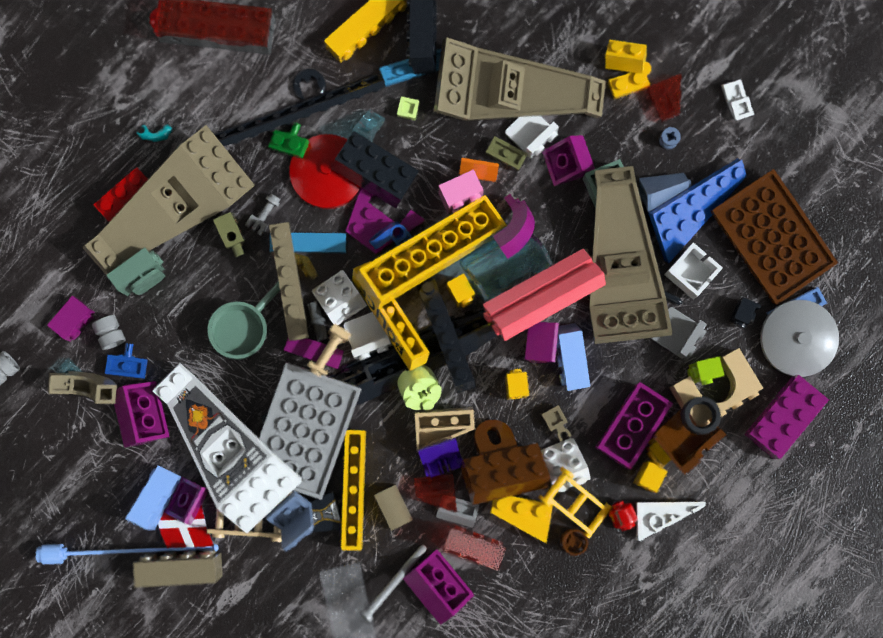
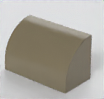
[374,485,413,531]

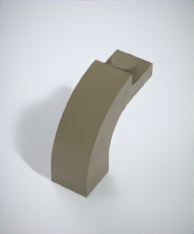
[48,371,117,404]

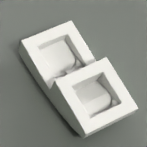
[721,79,754,121]

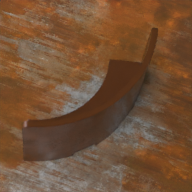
[653,409,726,475]

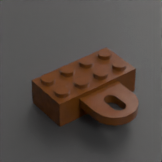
[461,420,551,505]

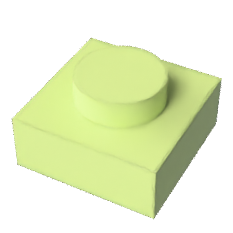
[397,97,420,120]

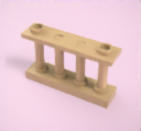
[307,324,351,377]
[207,491,292,542]

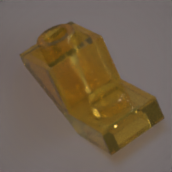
[295,253,319,280]

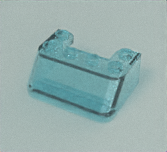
[459,234,553,303]

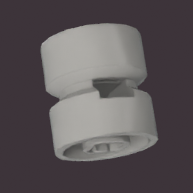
[92,315,126,350]
[0,351,20,385]

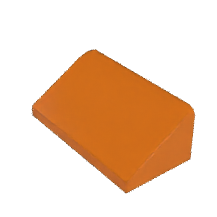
[459,158,499,182]

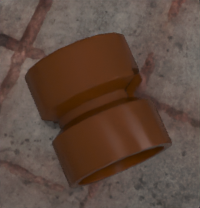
[560,528,588,556]

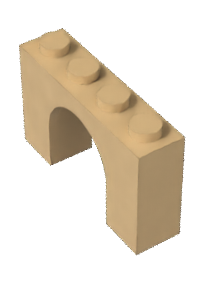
[669,348,763,427]

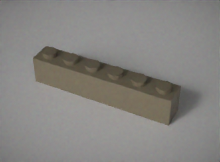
[269,222,309,341]

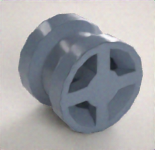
[659,127,681,149]

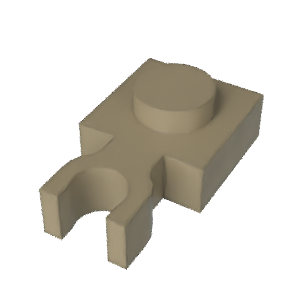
[541,405,572,442]

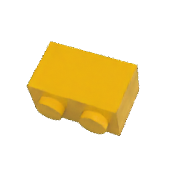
[605,40,647,74]
[446,273,475,308]
[505,369,529,400]
[633,460,668,493]

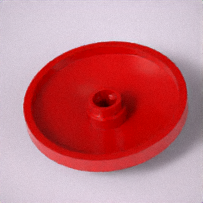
[289,134,361,209]

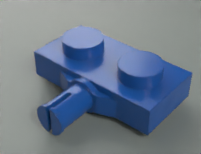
[105,343,148,379]

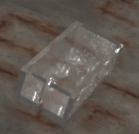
[319,561,377,638]

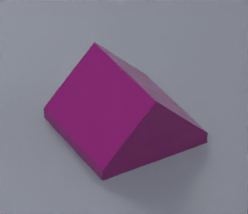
[525,322,559,363]
[164,477,209,525]

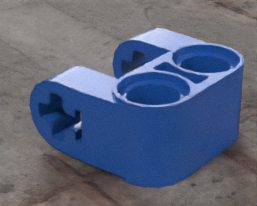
[369,222,413,249]

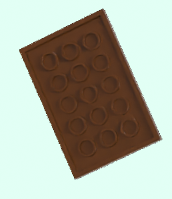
[710,169,838,306]

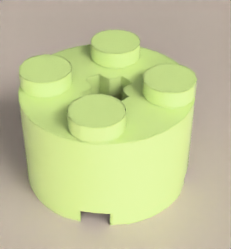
[397,365,441,411]

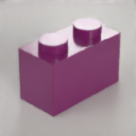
[47,296,95,342]

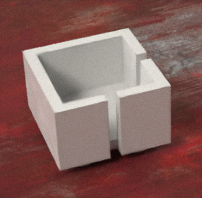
[664,243,723,299]

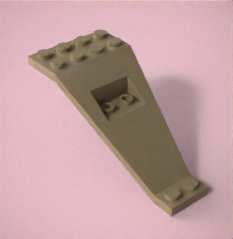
[434,37,606,121]
[82,125,255,276]
[589,166,672,344]

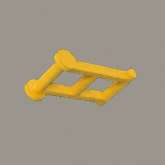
[538,466,613,538]

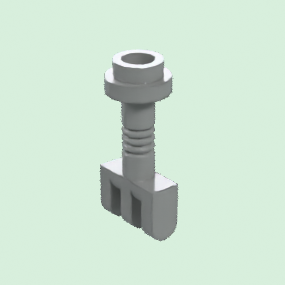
[245,193,281,236]

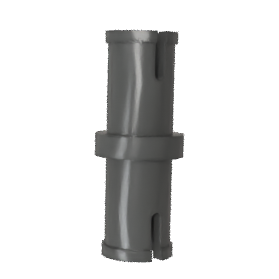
[307,301,329,342]

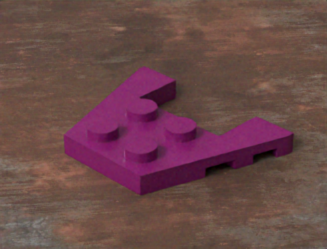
[346,188,425,255]

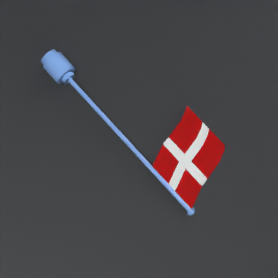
[36,505,218,564]

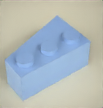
[557,323,590,391]
[126,466,182,530]

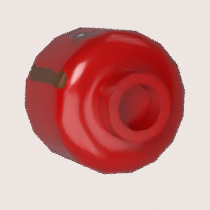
[609,500,638,531]

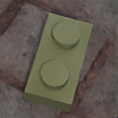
[486,136,528,172]

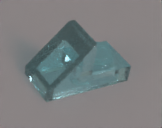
[352,110,385,142]

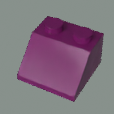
[542,135,595,186]

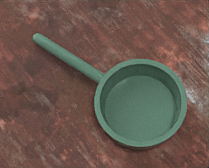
[208,281,280,360]

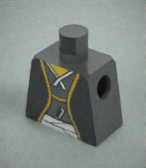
[310,492,342,532]

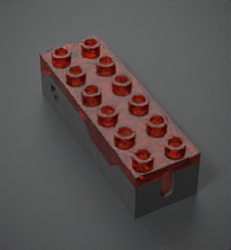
[149,0,275,55]

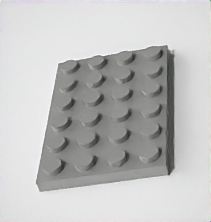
[259,362,361,500]

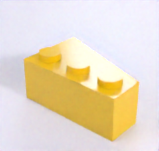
[490,496,553,543]

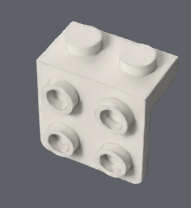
[506,116,559,159]
[344,312,392,361]
[541,438,590,492]

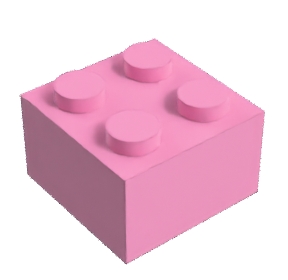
[439,170,484,214]

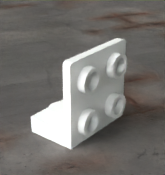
[312,270,367,325]

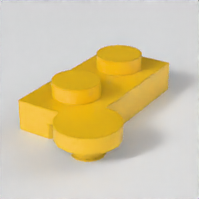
[608,61,651,99]

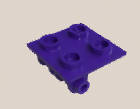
[418,438,463,478]

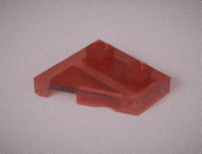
[647,74,682,122]
[414,474,457,513]

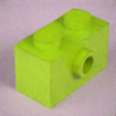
[687,357,724,385]

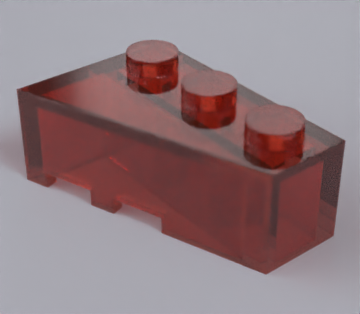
[442,525,506,571]

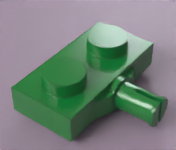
[268,122,309,159]

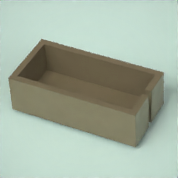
[134,549,223,587]

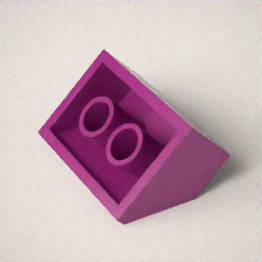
[114,381,170,448]
[403,549,474,625]

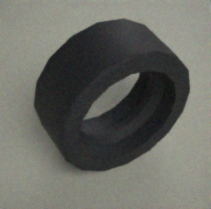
[681,396,721,435]

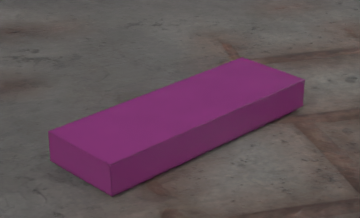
[284,338,345,369]

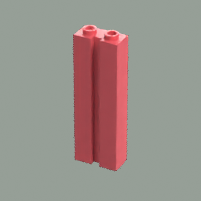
[483,249,606,341]

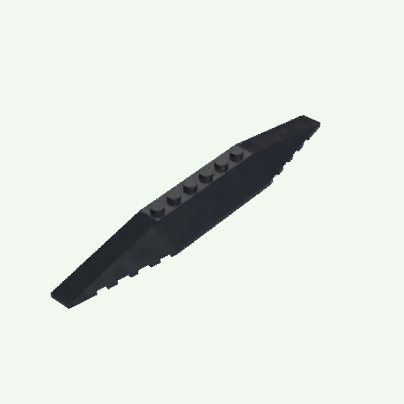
[261,309,497,425]

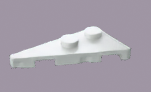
[636,502,706,541]

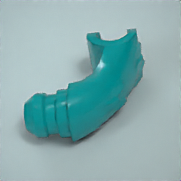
[136,125,172,142]

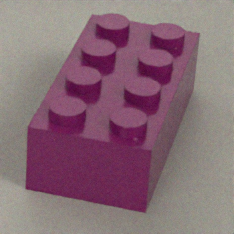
[744,375,829,460]
[595,382,673,469]

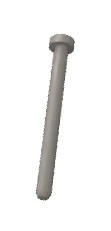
[359,545,427,623]

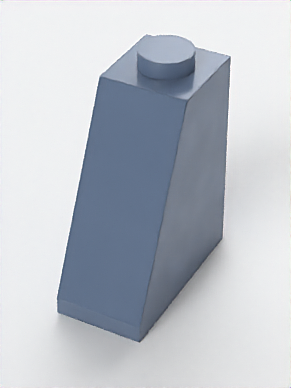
[639,173,691,212]

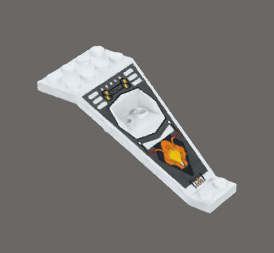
[153,363,302,533]

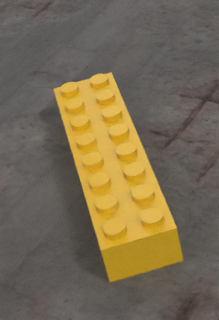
[356,195,507,309]

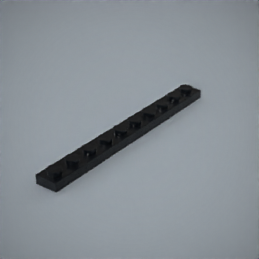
[214,73,386,146]

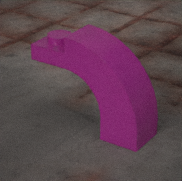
[493,194,535,259]

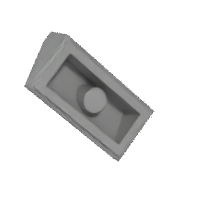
[436,494,479,527]

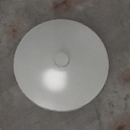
[760,300,839,377]

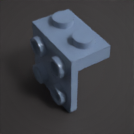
[267,491,314,551]

